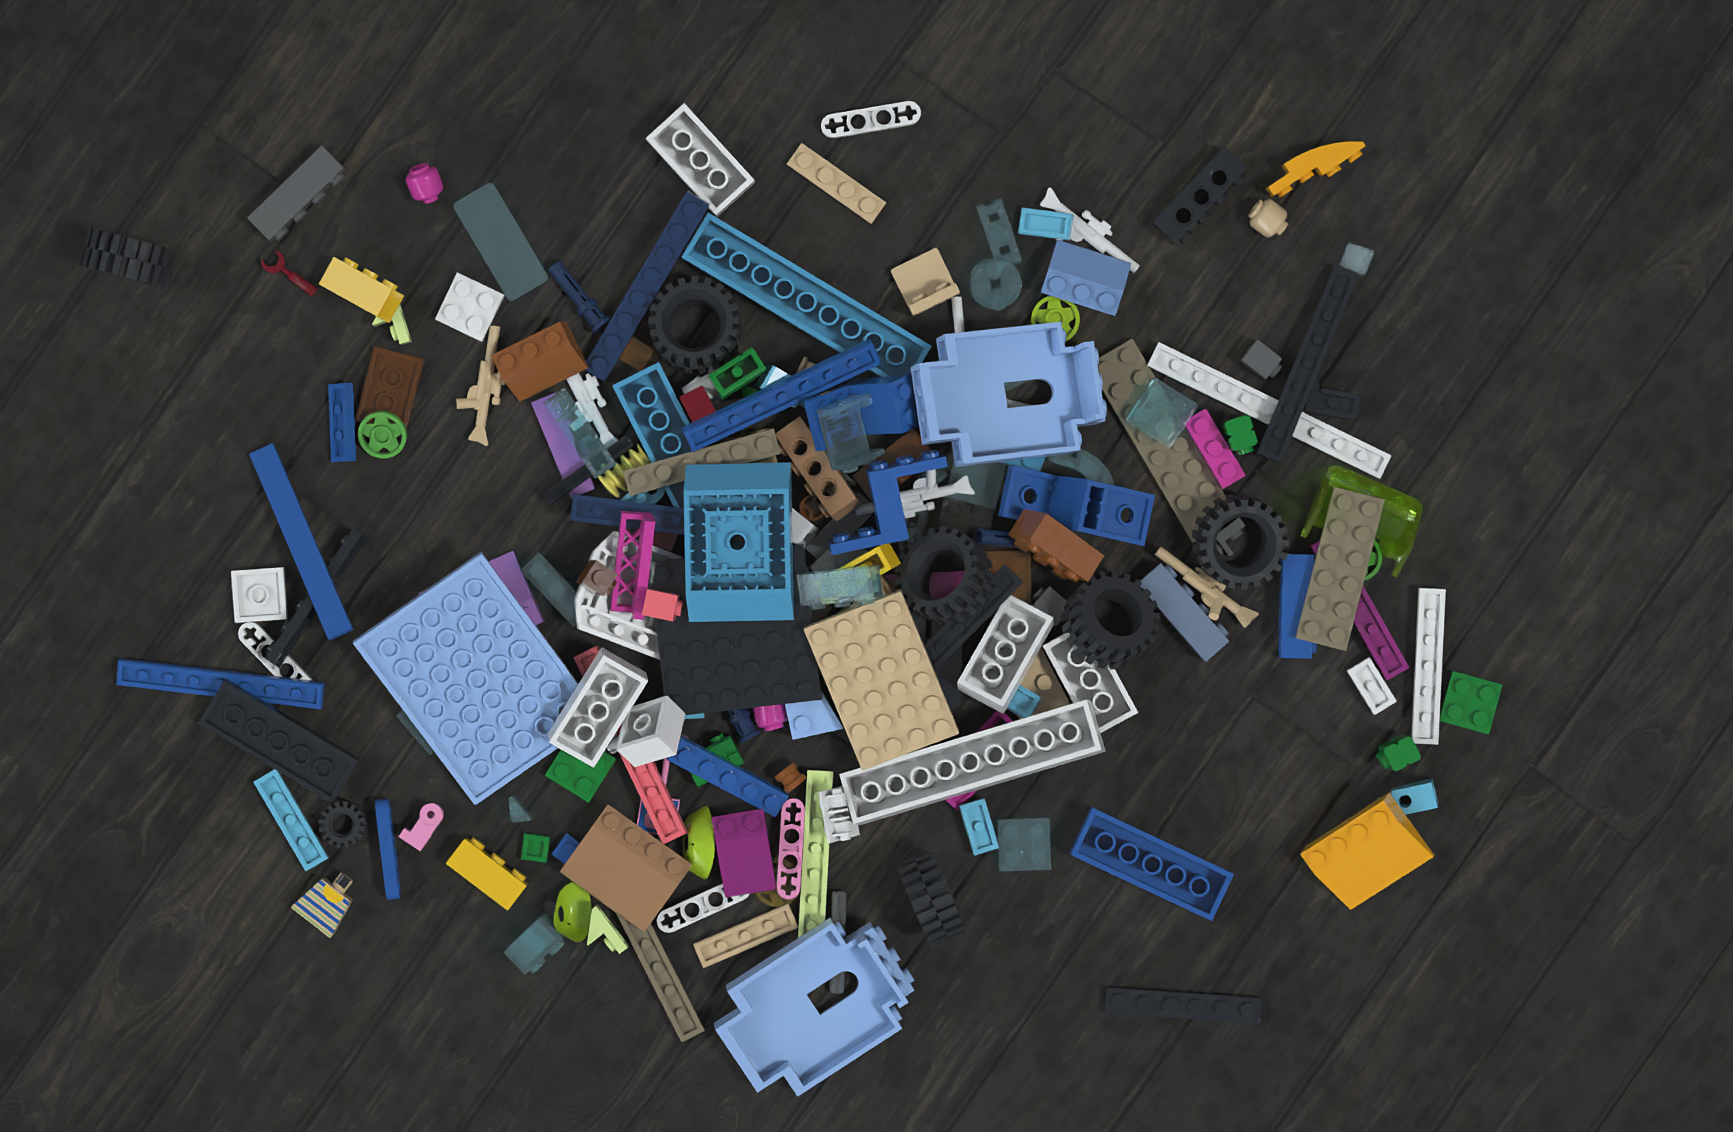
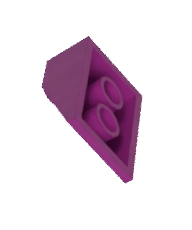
[712,809,777,898]

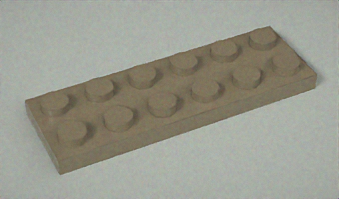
[1295,487,1385,651]

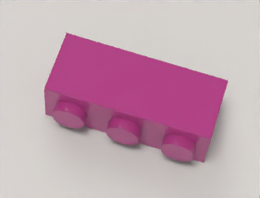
[1182,409,1246,489]

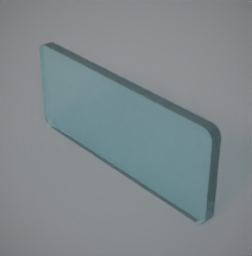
[453,183,548,301]

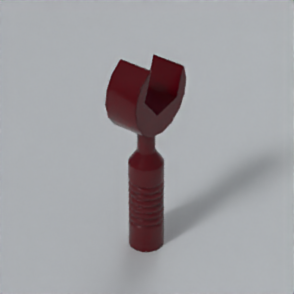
[261,250,318,297]

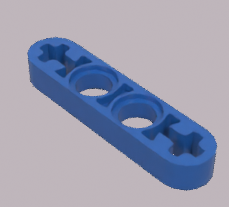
[375,798,401,900]

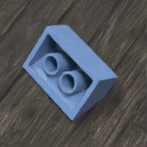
[1041,239,1131,316]

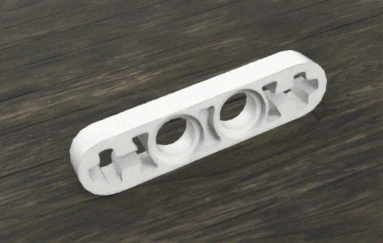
[821,101,921,138]
[238,622,314,681]
[657,883,749,933]

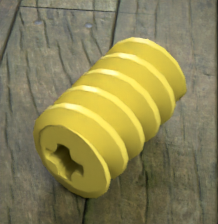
[596,443,651,498]

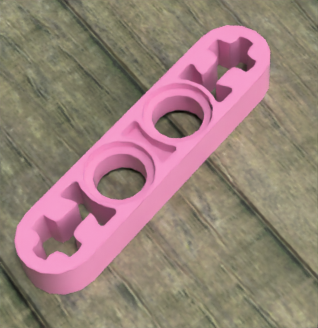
[777,798,805,900]

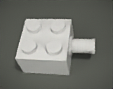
[607,696,685,767]

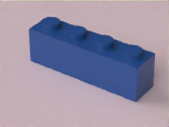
[1278,554,1317,659]

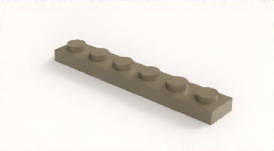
[623,429,781,496]
[616,913,705,1042]

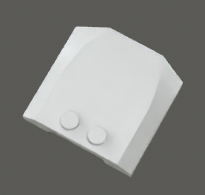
[574,531,683,660]

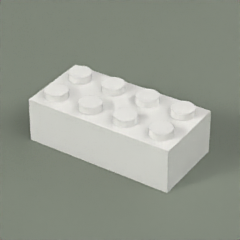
[646,103,755,217]
[957,595,1053,714]
[1042,633,1138,733]
[548,647,648,768]

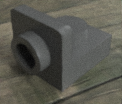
[1216,517,1245,557]

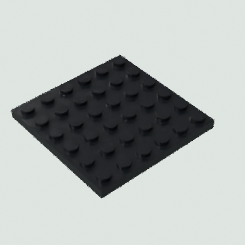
[649,544,822,715]

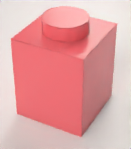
[642,588,683,621]

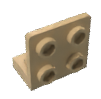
[891,248,960,316]

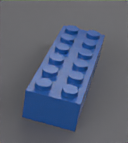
[1069,806,1234,921]

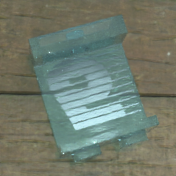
[817,394,885,473]

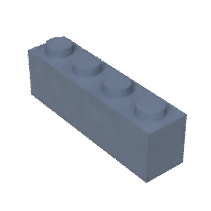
[1139,563,1229,662]

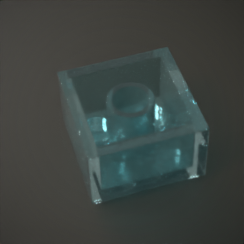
[504,912,565,975]

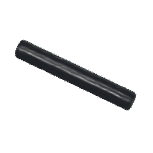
[544,436,633,504]

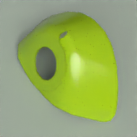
[682,806,715,880]
[553,882,592,942]

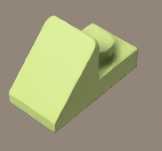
[372,305,412,345]
[587,904,629,954]

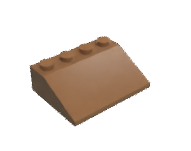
[560,805,692,932]

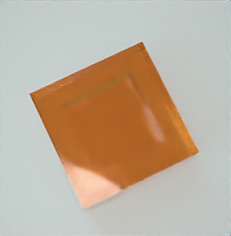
[619,337,655,371]

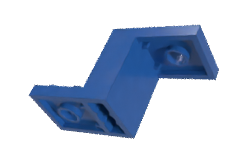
[803,360,939,451]
[827,449,948,555]
[998,465,1155,546]

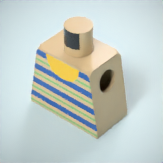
[291,872,353,938]

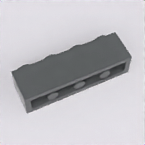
[248,146,346,242]

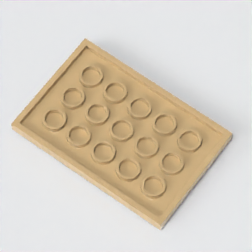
[804,589,959,771]

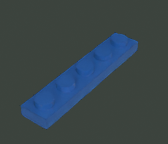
[667,736,789,817]

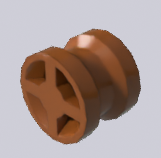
[774,762,807,793]

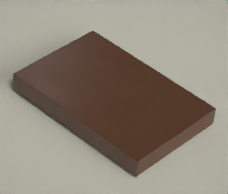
[355,346,425,429]

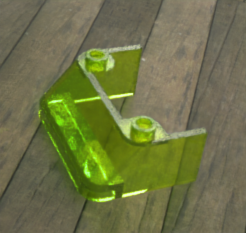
[1301,465,1423,578]

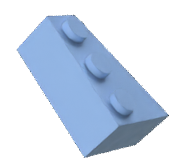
[785,690,844,739]

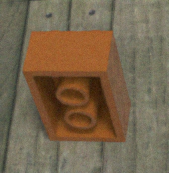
[1008,509,1104,582]

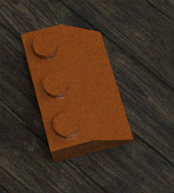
[491,321,589,402]

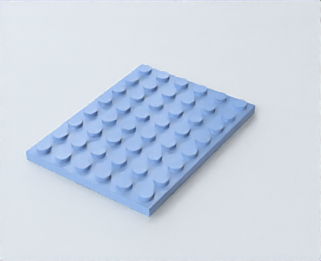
[353,552,579,805]

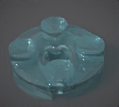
[970,257,1022,311]

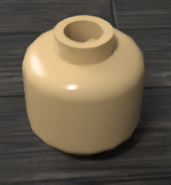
[1248,199,1288,238]

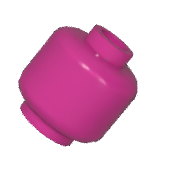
[406,163,444,204]
[752,704,788,732]

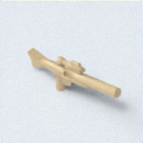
[456,325,505,446]
[1155,547,1259,628]

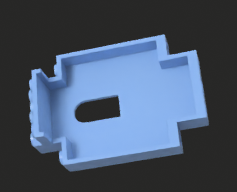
[910,322,1107,467]
[714,918,915,1096]

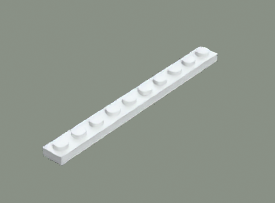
[1147,342,1391,479]

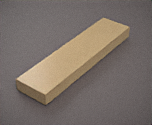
[693,903,798,968]

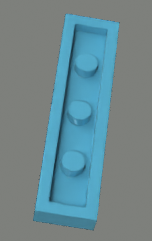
[254,769,329,871]

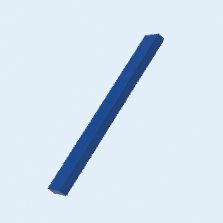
[681,339,882,452]
[249,443,354,640]
[116,658,325,709]

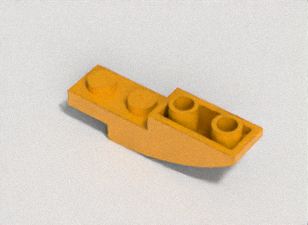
[1266,142,1365,198]

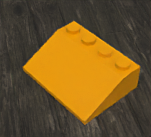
[1300,792,1435,910]

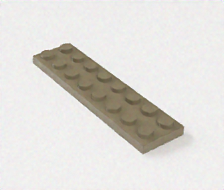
[1098,339,1233,543]

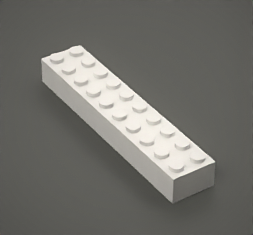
[839,700,1106,825]

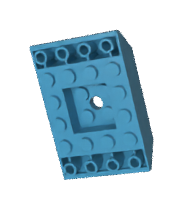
[684,463,794,622]

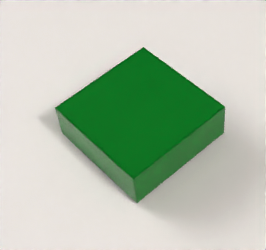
[521,833,551,863]

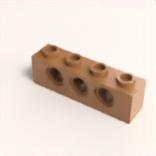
[775,416,862,521]

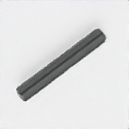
[830,891,846,994]

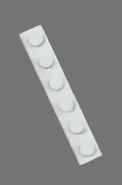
[1411,588,1446,745]

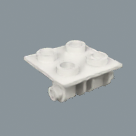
[818,786,860,843]

